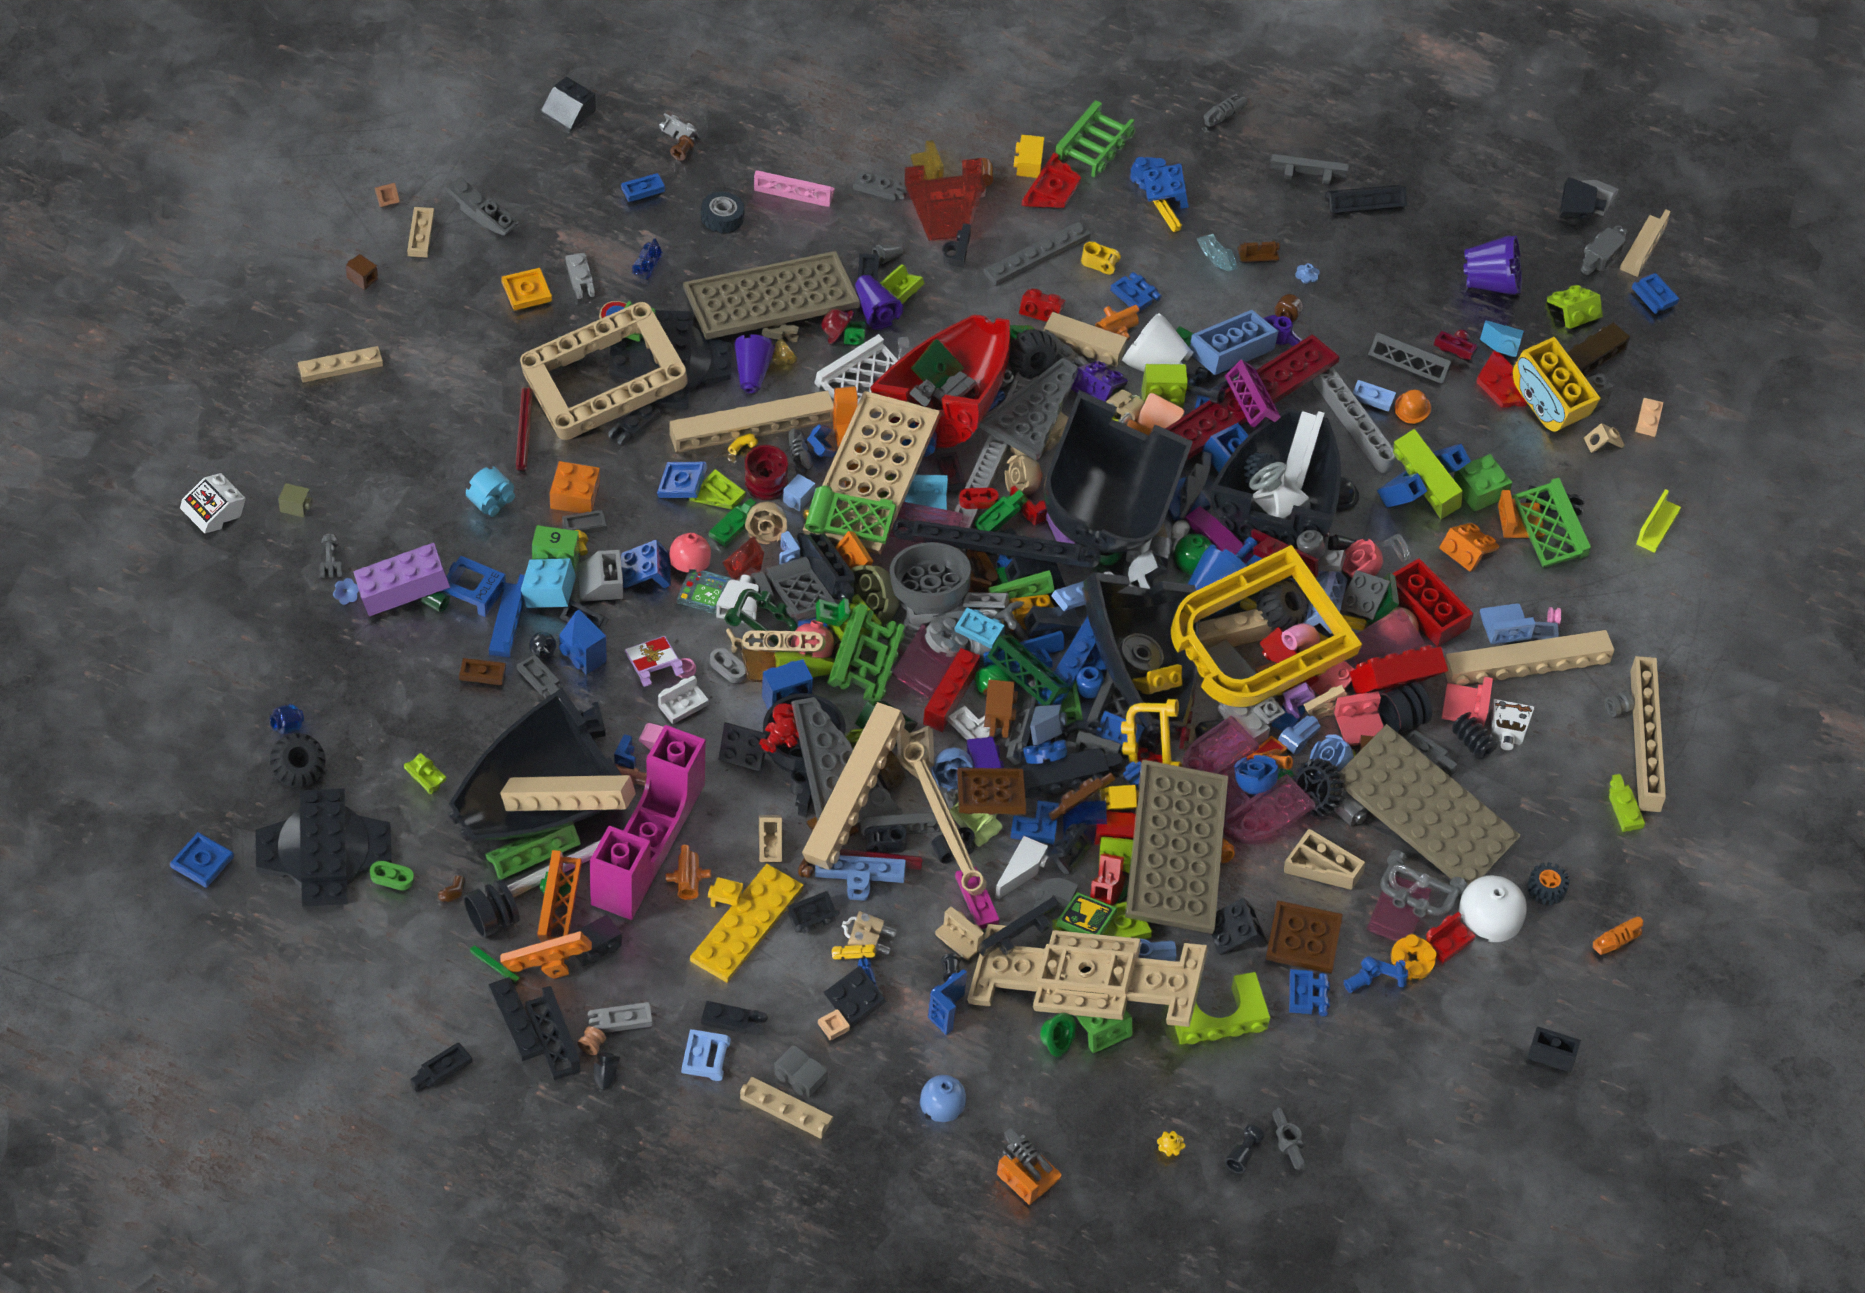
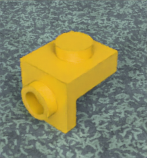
[708,877,743,907]

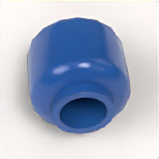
[1076,666,1104,698]

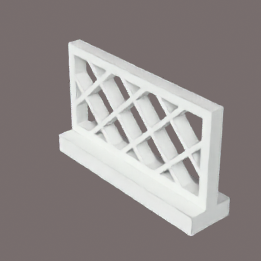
[815,334,898,406]

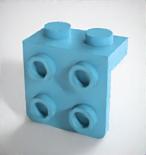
[905,474,948,523]

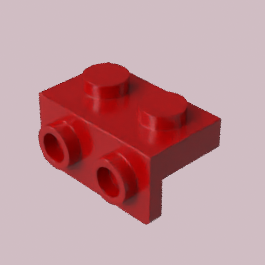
[1019,288,1066,322]

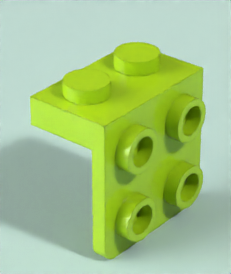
[1547,285,1603,329]

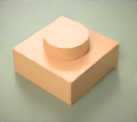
[818,1009,850,1041]

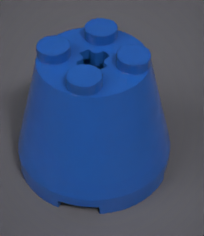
[1188,545,1247,620]

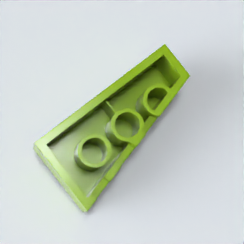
[1393,429,1462,520]

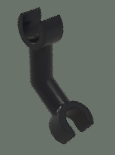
[1058,719,1102,740]

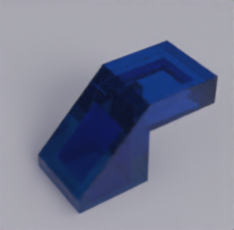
[1063,801,1107,835]

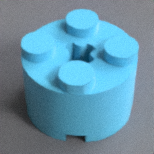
[466,466,515,517]

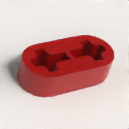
[959,487,999,509]

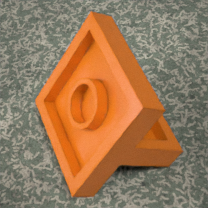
[835,531,874,569]

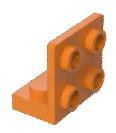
[1498,490,1545,538]

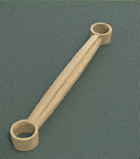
[903,742,987,895]

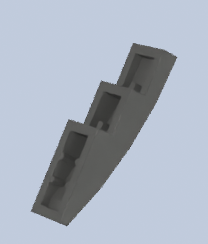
[1180,451,1212,519]

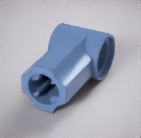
[1278,715,1321,755]
[1138,939,1176,961]

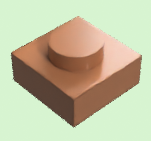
[375,183,400,207]

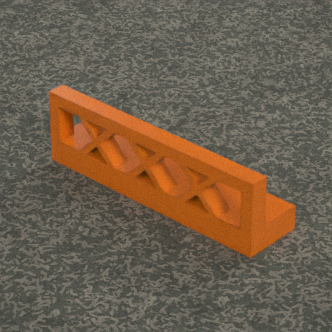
[537,850,582,942]

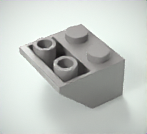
[577,550,623,601]

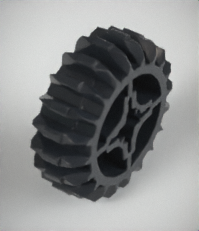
[1290,758,1346,817]

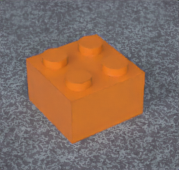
[550,461,600,513]

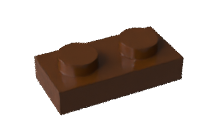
[459,658,506,685]

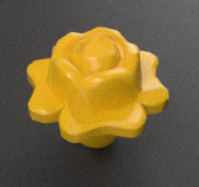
[1157,1131,1185,1156]

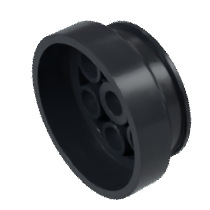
[763,693,846,773]

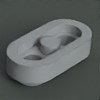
[710,648,746,683]

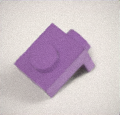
[1283,682,1316,719]

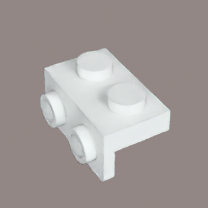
[658,675,709,724]

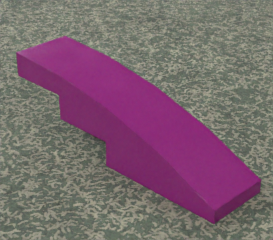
[1184,506,1253,564]

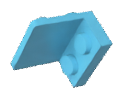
[955,608,1005,649]

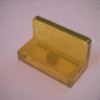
[910,140,944,184]

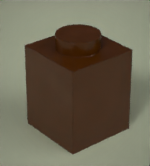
[346,254,378,290]

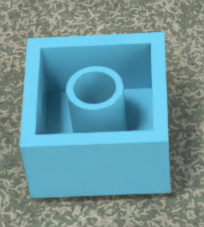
[521,558,576,608]

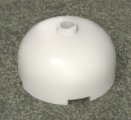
[1458,875,1527,942]

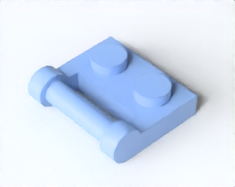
[681,1029,731,1081]

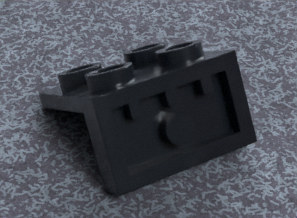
[1211,897,1268,955]

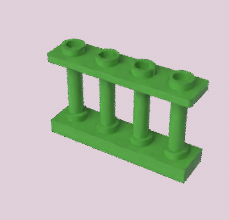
[1055,100,1135,178]

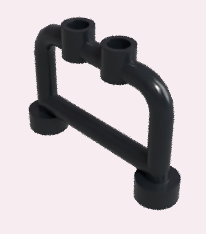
[1186,367,1240,405]

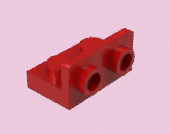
[1426,911,1476,964]

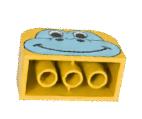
[1513,337,1601,431]

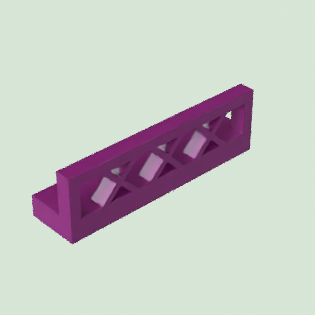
[1225,359,1281,428]

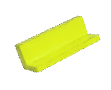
[1636,489,1681,553]

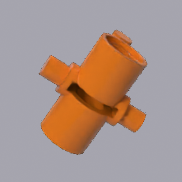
[1095,305,1139,341]
[666,845,711,900]

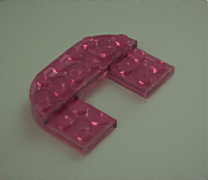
[1182,715,1315,844]

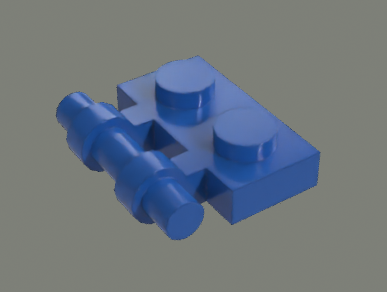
[1110,272,1162,313]
[1289,969,1330,1016]

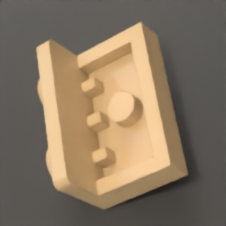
[935,906,984,960]

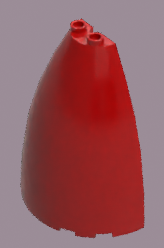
[870,315,1010,448]

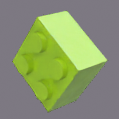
[1141,364,1187,408]

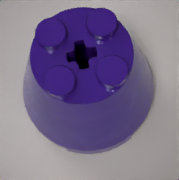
[1464,235,1522,295]

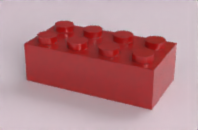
[1392,558,1474,647]
[1349,645,1448,695]

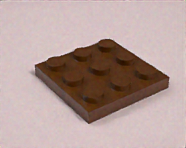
[957,768,1026,815]
[1265,900,1343,974]

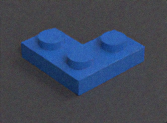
[1010,801,1059,844]

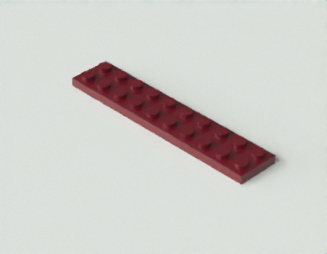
[1165,334,1340,460]

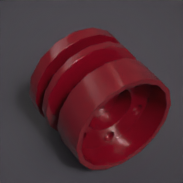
[745,445,788,501]

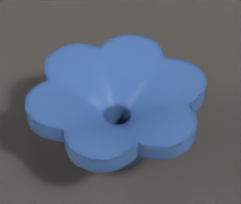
[1295,263,1320,283]
[333,578,359,605]

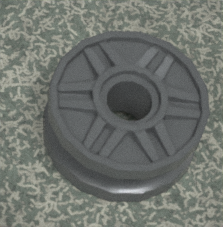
[1118,633,1164,680]

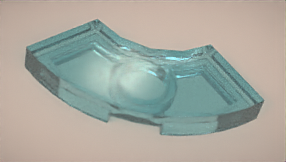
[1196,234,1237,271]

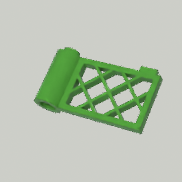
[805,485,896,544]

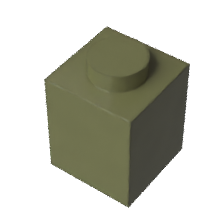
[278,483,313,517]

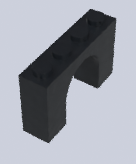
[1004,557,1081,640]

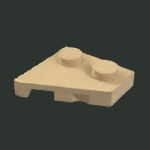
[1304,685,1349,719]

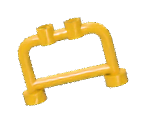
[1121,699,1182,767]

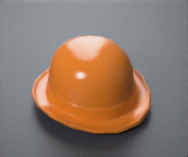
[1394,389,1432,424]

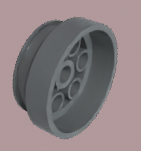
[890,542,971,617]

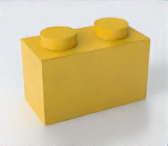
[1013,134,1044,178]
[1100,785,1139,811]

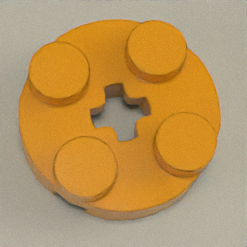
[1390,934,1436,980]

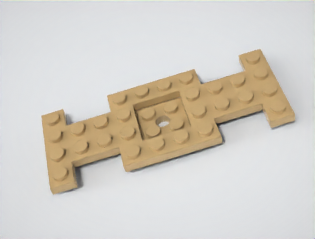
[967,924,1208,1027]

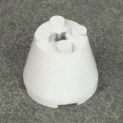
[1122,313,1194,372]

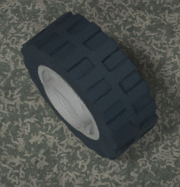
[701,191,745,233]

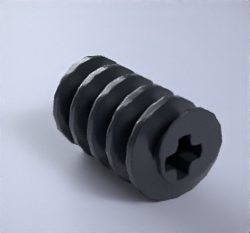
[1452,712,1499,759]

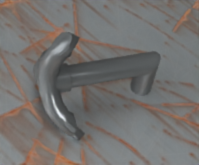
[992,601,1031,642]

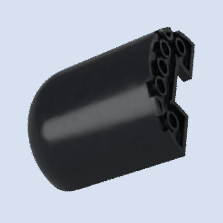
[1043,390,1193,553]

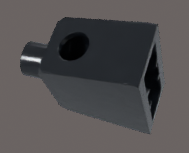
[1559,177,1607,219]

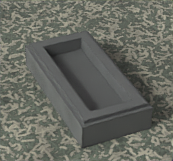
[562,510,607,534]

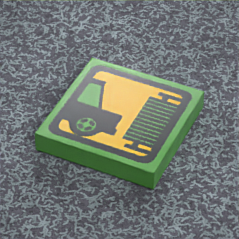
[1057,892,1117,935]

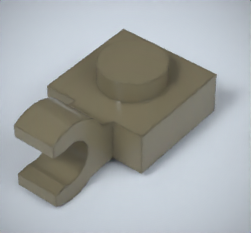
[762,323,799,342]

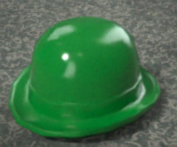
[1040,1013,1076,1057]

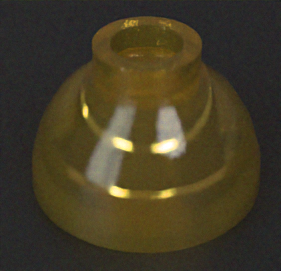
[772,339,797,366]

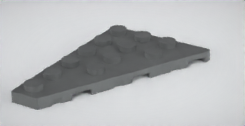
[979,358,1078,461]
[791,697,903,824]

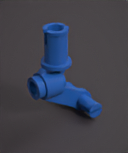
[1343,956,1408,993]

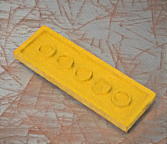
[690,863,804,983]

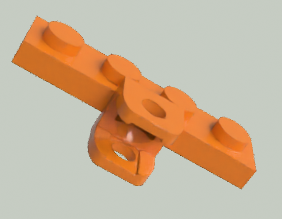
[500,931,592,979]

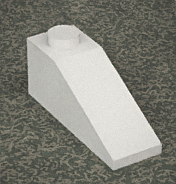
[995,836,1049,899]

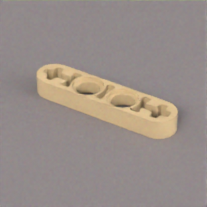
[742,630,826,652]

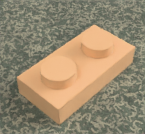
[1635,398,1663,437]

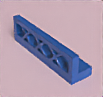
[489,574,525,658]

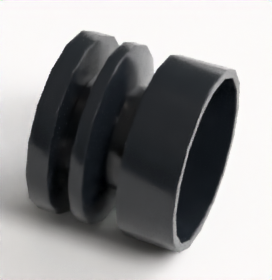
[1378,681,1432,734]
[463,879,520,938]

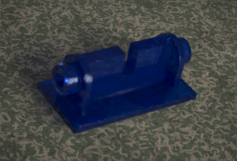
[632,238,663,280]

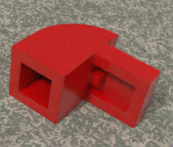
[1090,853,1125,906]

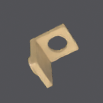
[1584,423,1625,453]

